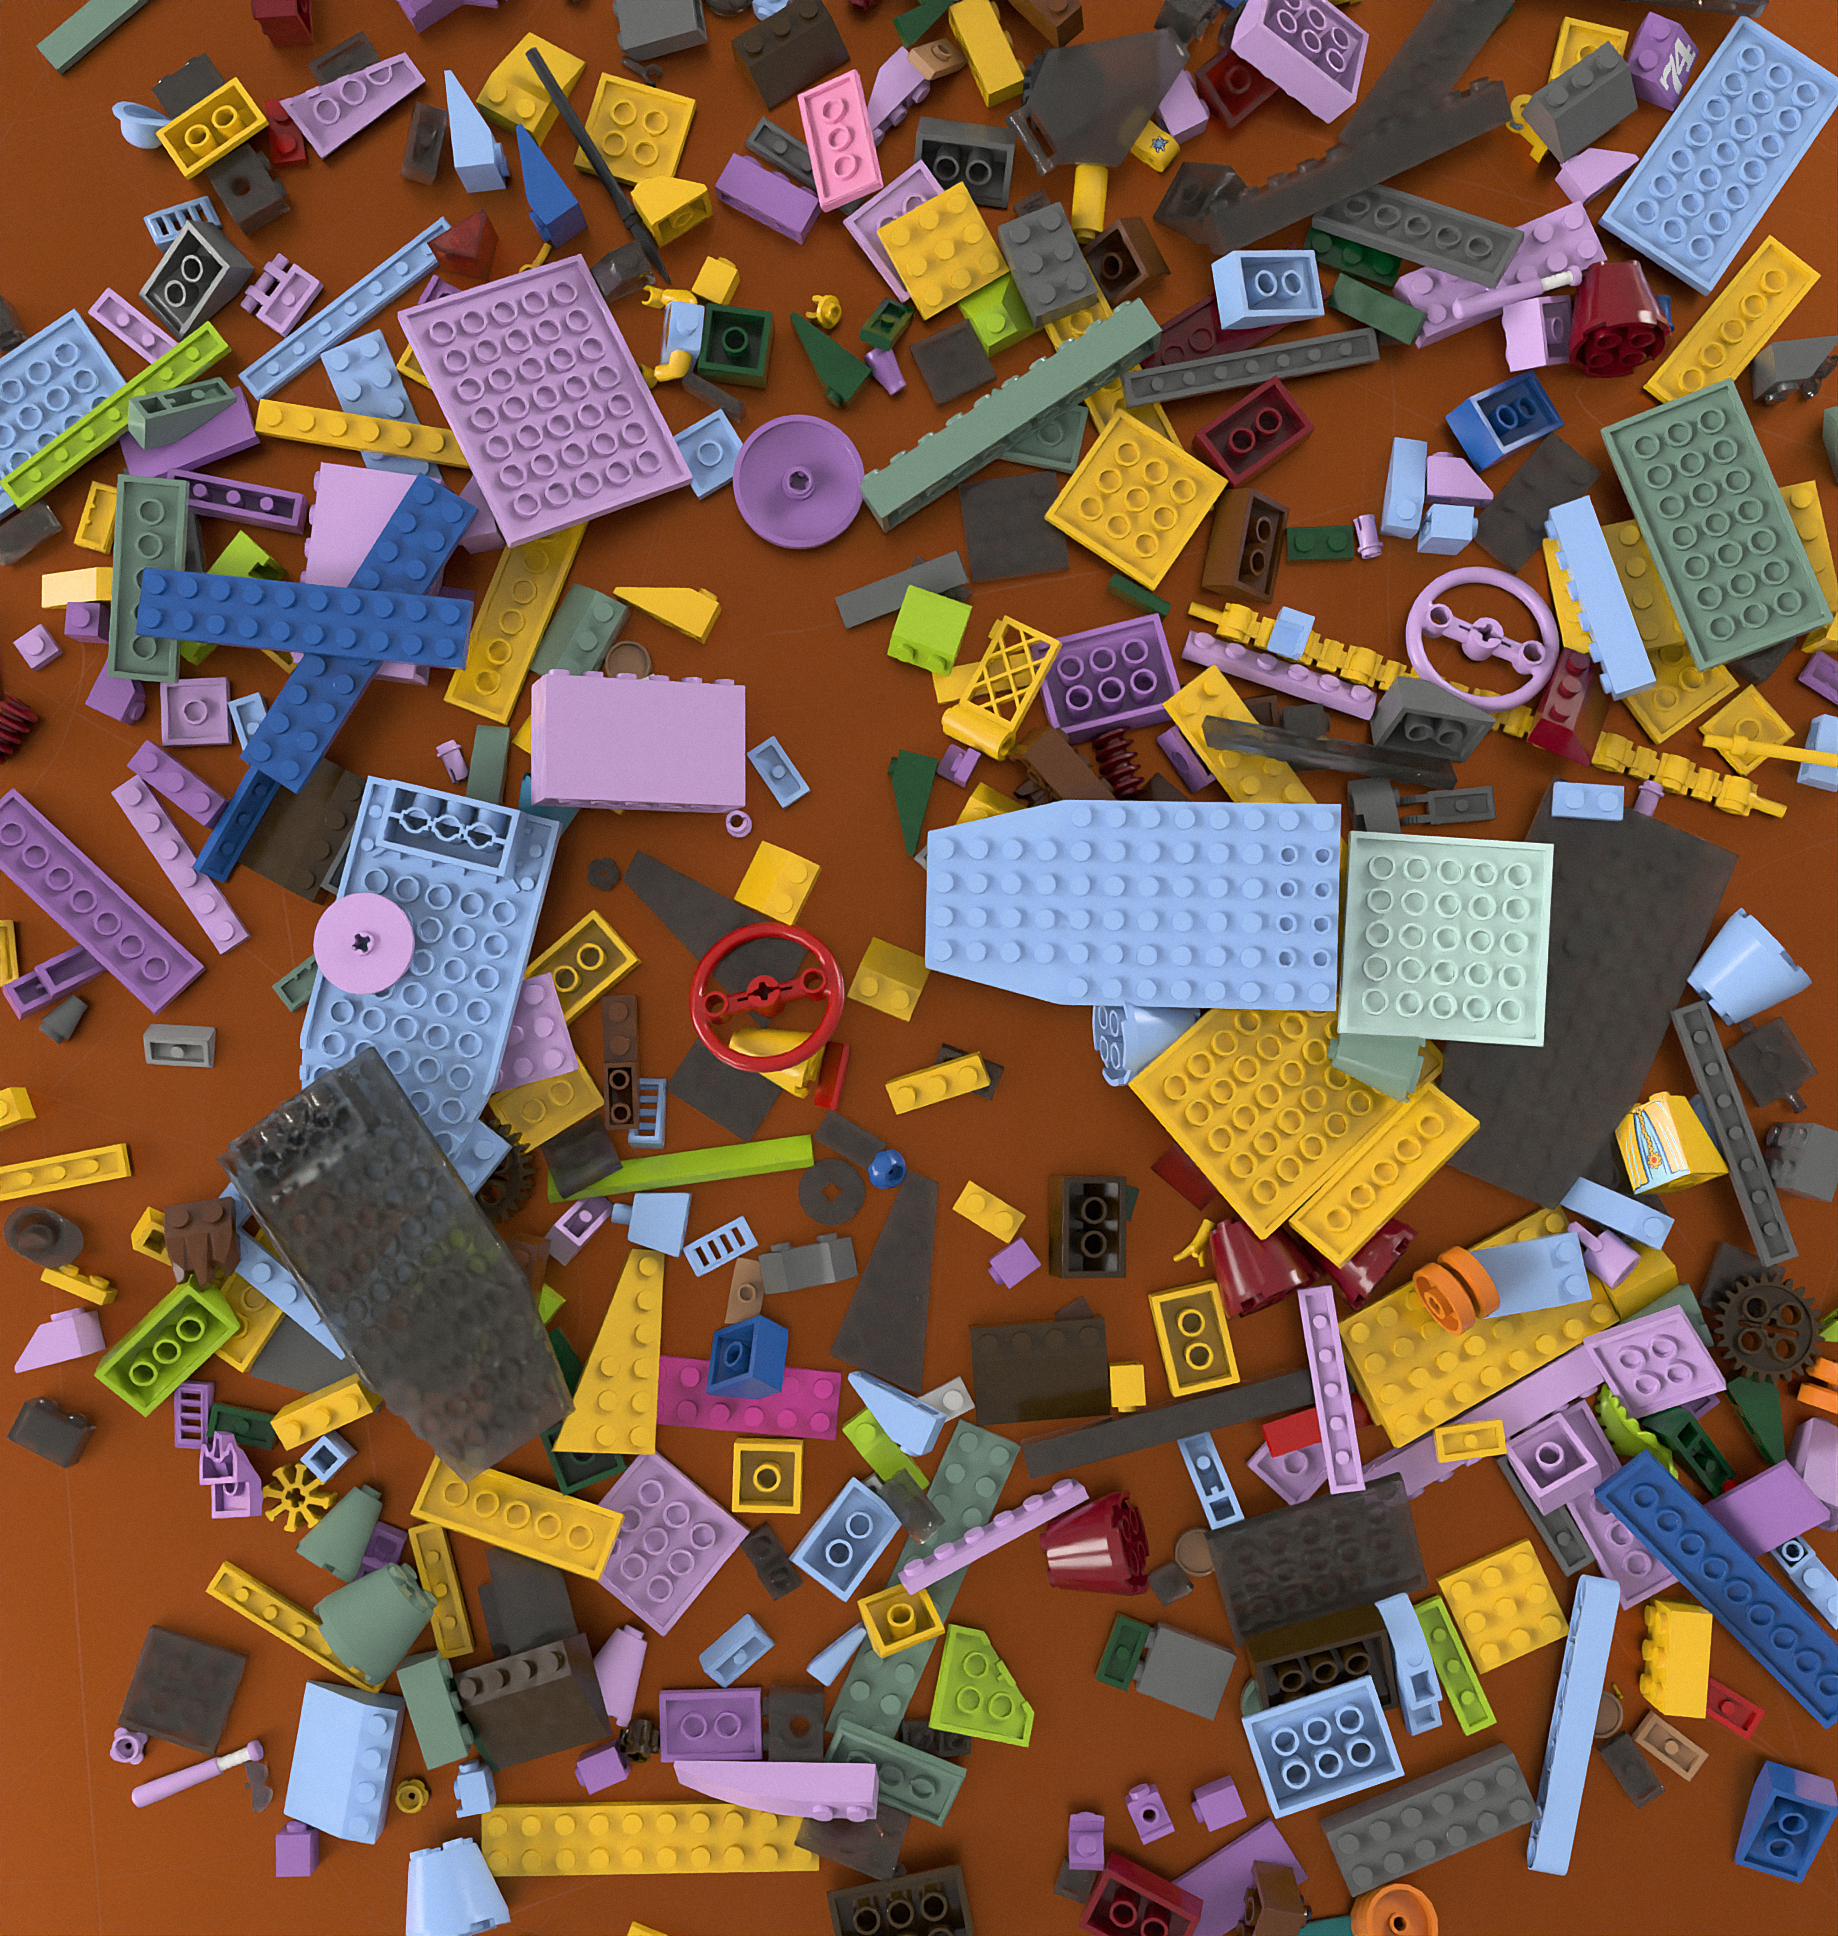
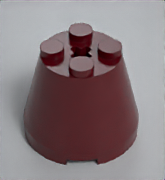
[1568,260,1672,378]
[1209,1217,1321,1321]
[1298,1217,1419,1312]
[1039,1490,1150,1596]

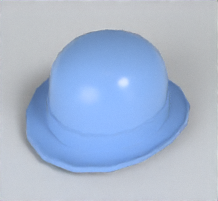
[112,101,174,149]

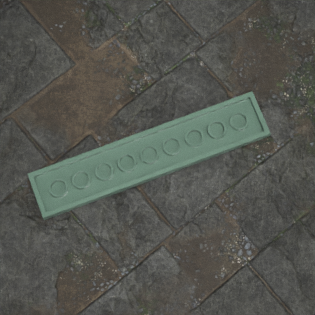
[824,1418,1021,1739]

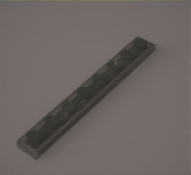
[1201,715,1458,790]

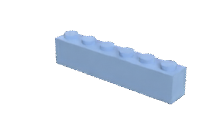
[1544,495,1656,701]

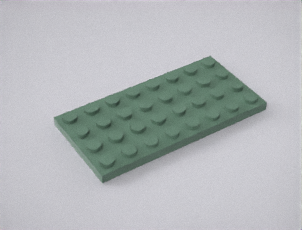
[1600,377,1834,674]

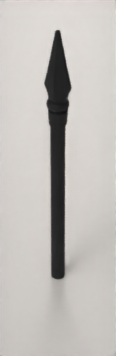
[525,47,671,283]

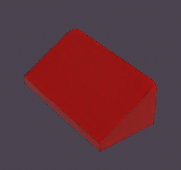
[814,1041,852,1110]

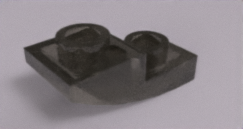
[0,500,63,566]
[740,1521,803,1601]
[899,1718,971,1758]

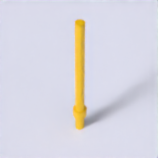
[1703,733,1838,768]

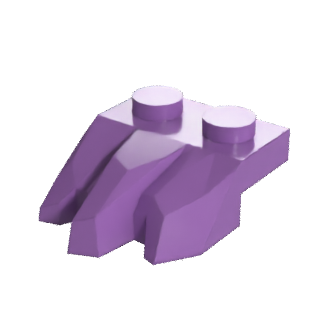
[199,1431,263,1519]

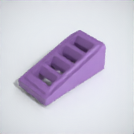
[174,1380,215,1449]

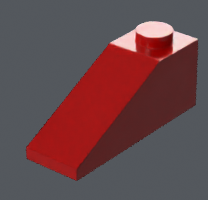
[1261,1392,1374,1458]

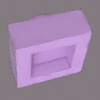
[13,624,63,671]

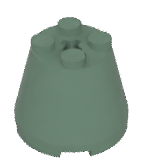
[313,1563,438,1685]

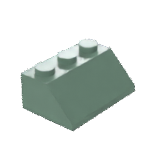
[529,582,632,677]
[396,1650,474,1770]

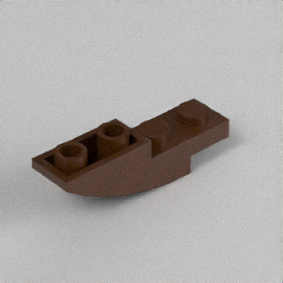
[601,994,641,1130]

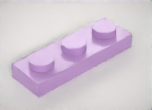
[88,287,179,364]

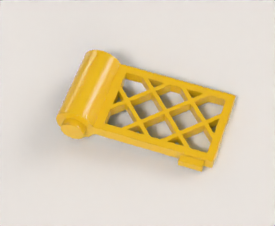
[941,615,1063,761]

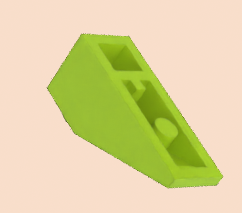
[842,1405,931,1504]

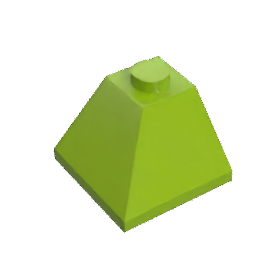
[956,272,1044,359]

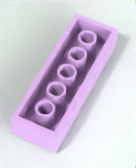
[1392,200,1607,349]

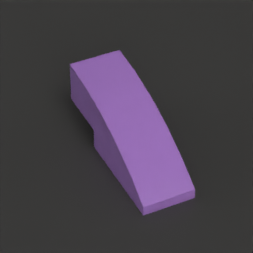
[3,945,107,1021]

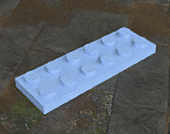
[320,329,445,482]

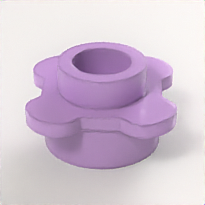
[110,1727,148,1765]

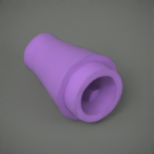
[863,348,907,396]

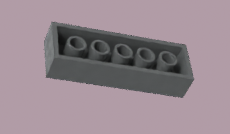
[1319,1742,1540,1897]

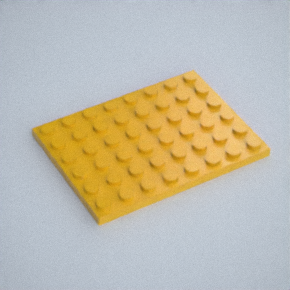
[1127,934,1451,1240]

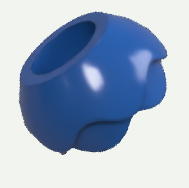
[868,1149,906,1189]

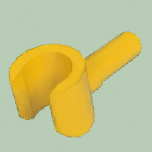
[519,243,552,273]

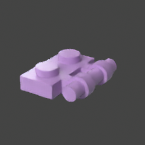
[240,253,324,338]

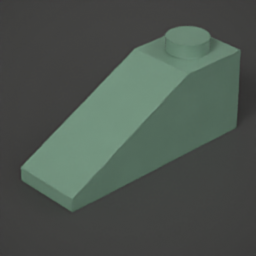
[128,377,237,451]

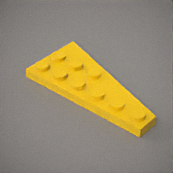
[551,1249,665,1455]

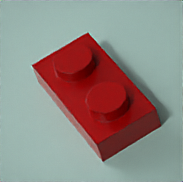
[264,96,309,169]
[1706,1675,1766,1741]

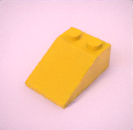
[476,32,586,148]

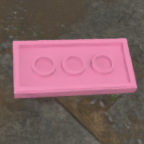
[797,69,884,213]

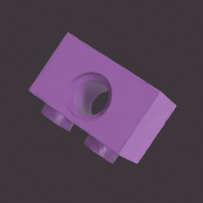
[1156,725,1216,793]

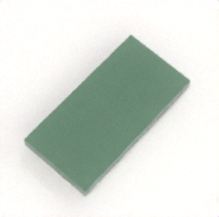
[822,1718,967,1827]

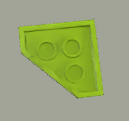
[929,1624,1034,1747]

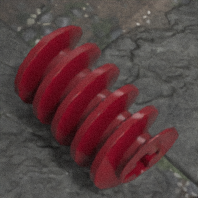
[0,691,38,765]
[1092,727,1148,801]

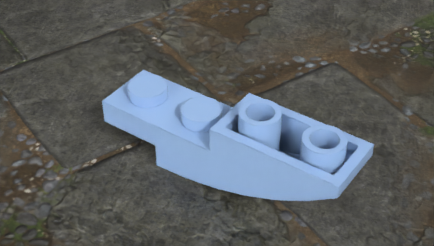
[1766,1535,1838,1630]
[1374,1592,1443,1736]

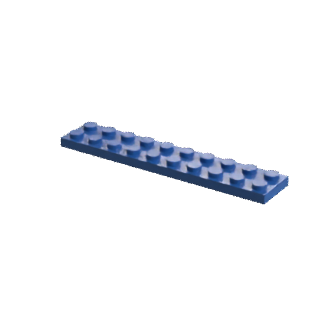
[240,472,480,794]
[135,567,474,670]
[1594,1449,1838,1730]

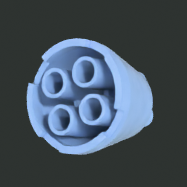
[1686,908,1812,1026]
[1092,1001,1200,1087]
[406,1837,511,1936]

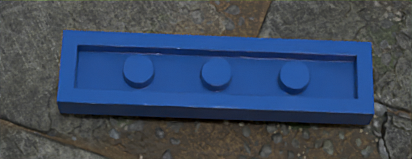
[192,765,281,883]

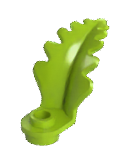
[1594,1383,1678,1480]

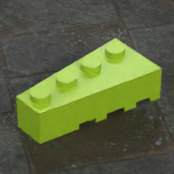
[180,530,288,666]

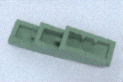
[466,725,512,806]

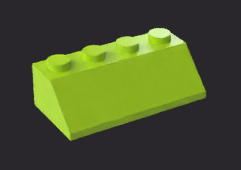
[94,1273,241,1417]

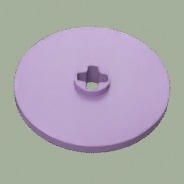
[313,893,415,995]

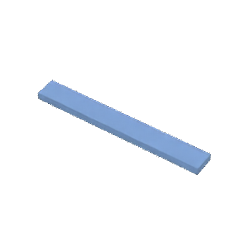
[238,216,465,403]

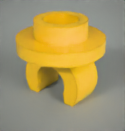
[806,295,842,329]

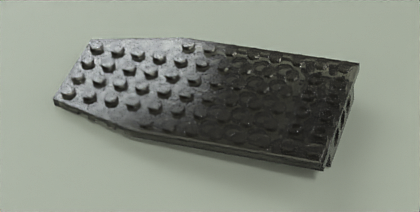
[1438,776,1740,1211]
[216,1046,576,1483]

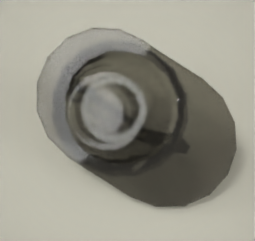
[3,1205,84,1268]

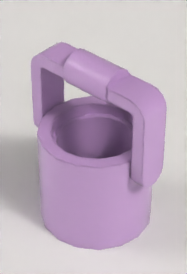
[1568,1221,1641,1289]

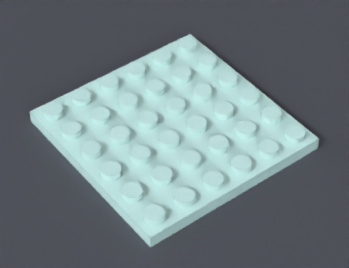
[1337,831,1554,1047]

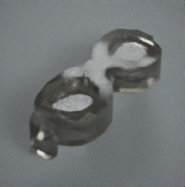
[1800,355,1838,400]
[244,1760,273,1812]

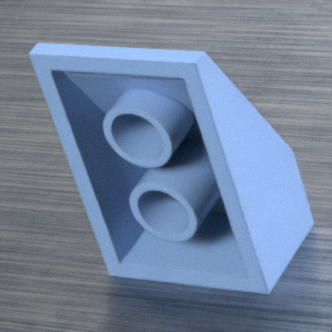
[444,70,510,193]
[1211,250,1325,329]
[1469,1232,1592,1319]
[788,1477,906,1602]

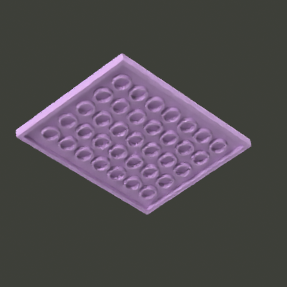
[398,254,693,548]

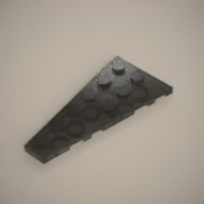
[622,850,809,1028]
[829,1169,939,1395]

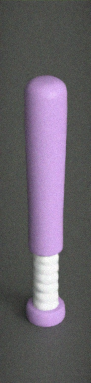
[1452,265,1582,320]
[132,1740,263,1808]

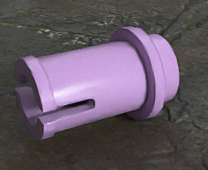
[1353,514,1384,559]
[436,740,469,784]
[1629,780,1665,825]
[726,810,752,838]

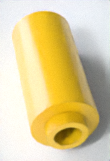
[1071,164,1108,244]

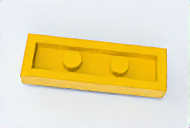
[885,1051,991,1115]

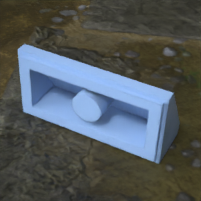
[699,1614,775,1689]

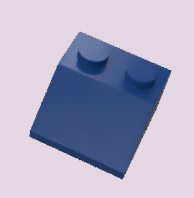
[706,1315,789,1400]

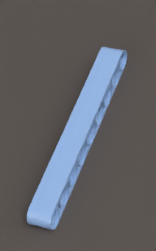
[1527,1574,1620,1876]

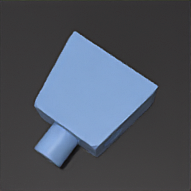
[611,1192,692,1257]

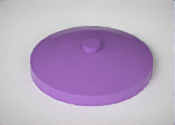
[733,415,865,549]

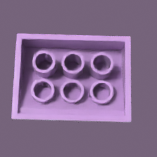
[1231,0,1369,124]

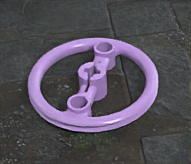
[1406,566,1559,713]

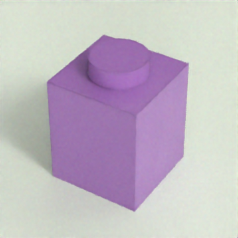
[64,601,111,644]
[988,1236,1041,1289]
[575,1738,631,1795]
[1191,1775,1247,1832]
[276,1820,319,1877]

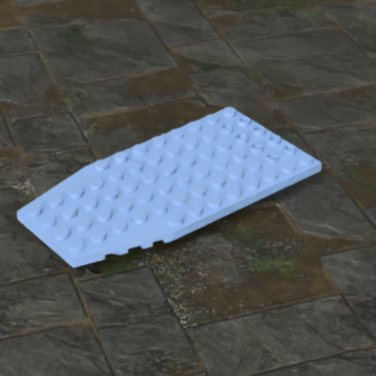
[298,775,563,1210]
[925,800,1341,1011]

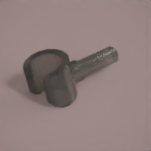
[621,56,663,88]

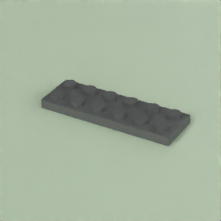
[1312,172,1525,289]

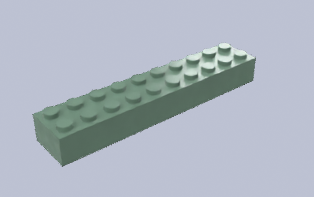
[859,298,1162,533]

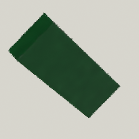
[1327,273,1428,345]

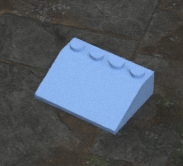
[1241,1675,1405,1819]
[283,1680,406,1844]

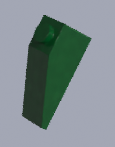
[790,311,873,410]
[887,749,939,859]
[1723,1367,1786,1467]
[1641,1406,1736,1498]

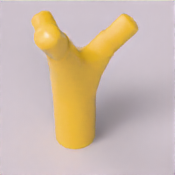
[1173,1219,1216,1267]

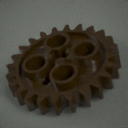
[455,1117,537,1226]
[1710,1273,1826,1384]

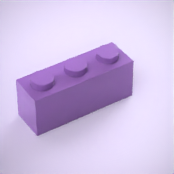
[715,153,821,245]
[127,740,231,830]

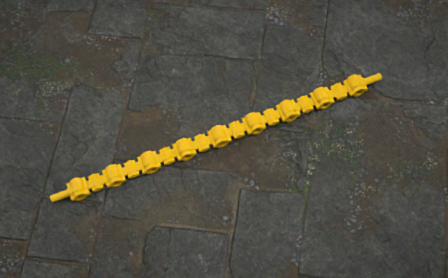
[1188,601,1787,818]

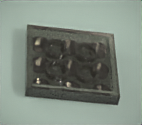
[958,470,1070,583]
[117,1624,249,1756]

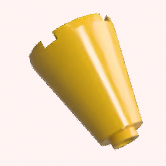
[729,1026,825,1098]

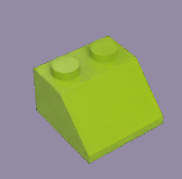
[887,584,972,677]

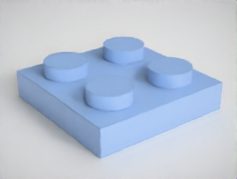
[673,409,743,500]

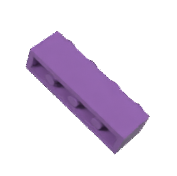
[167,468,309,535]

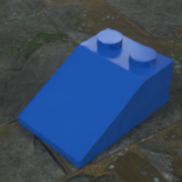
[516,124,588,249]
[1445,369,1565,473]
[1734,1760,1838,1884]

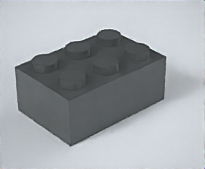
[997,201,1098,329]
[1763,1122,1838,1202]

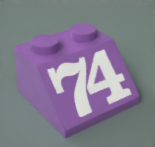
[1625,12,1700,112]

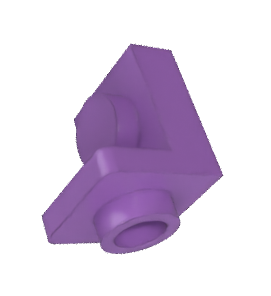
[937,744,981,788]
[1068,1812,1104,1871]

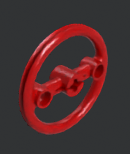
[689,922,845,1073]

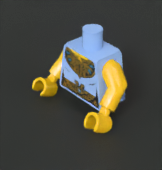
[637,285,705,389]

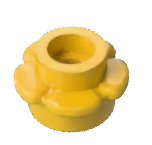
[395,1779,429,1813]

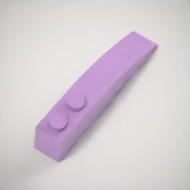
[674,1760,879,1822]

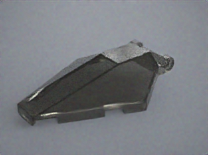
[1004,28,1191,177]

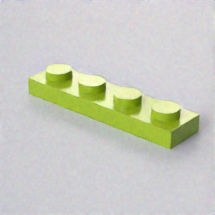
[1413,1595,1497,1736]

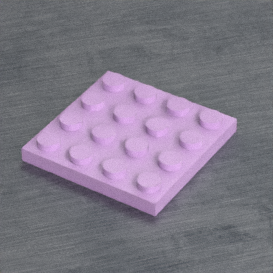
[597,1450,750,1637]

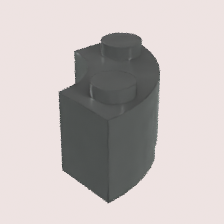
[1347,775,1404,834]
[758,1232,858,1294]

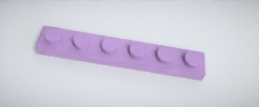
[1181,630,1377,721]
[111,774,252,955]
[1297,1284,1365,1494]
[897,1478,1089,1596]

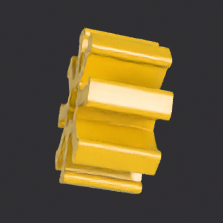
[262,1461,338,1532]

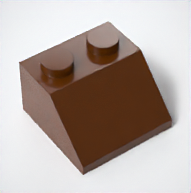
[1081,216,1171,310]

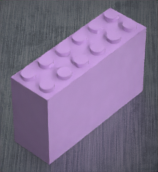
[291,462,455,687]
[531,669,745,813]

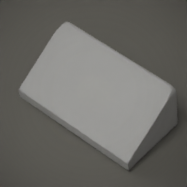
[143,1024,216,1068]

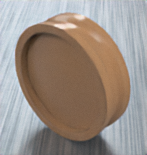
[605,640,652,679]
[1174,1527,1222,1577]
[1593,1688,1623,1738]

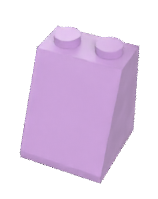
[1786,1417,1838,1532]

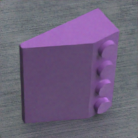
[1030,613,1181,745]

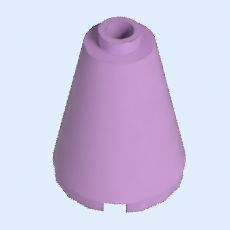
[593,1625,647,1727]

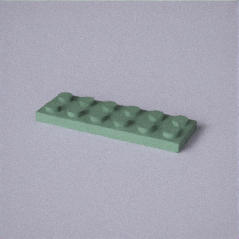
[107,474,190,683]

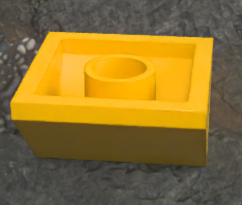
[1599,1241,1679,1322]
[857,1583,946,1658]

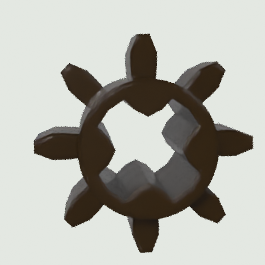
[618,1719,660,1763]

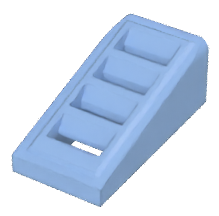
[143,196,223,254]
[628,1078,667,1149]
[682,1216,758,1277]
[807,1621,868,1686]

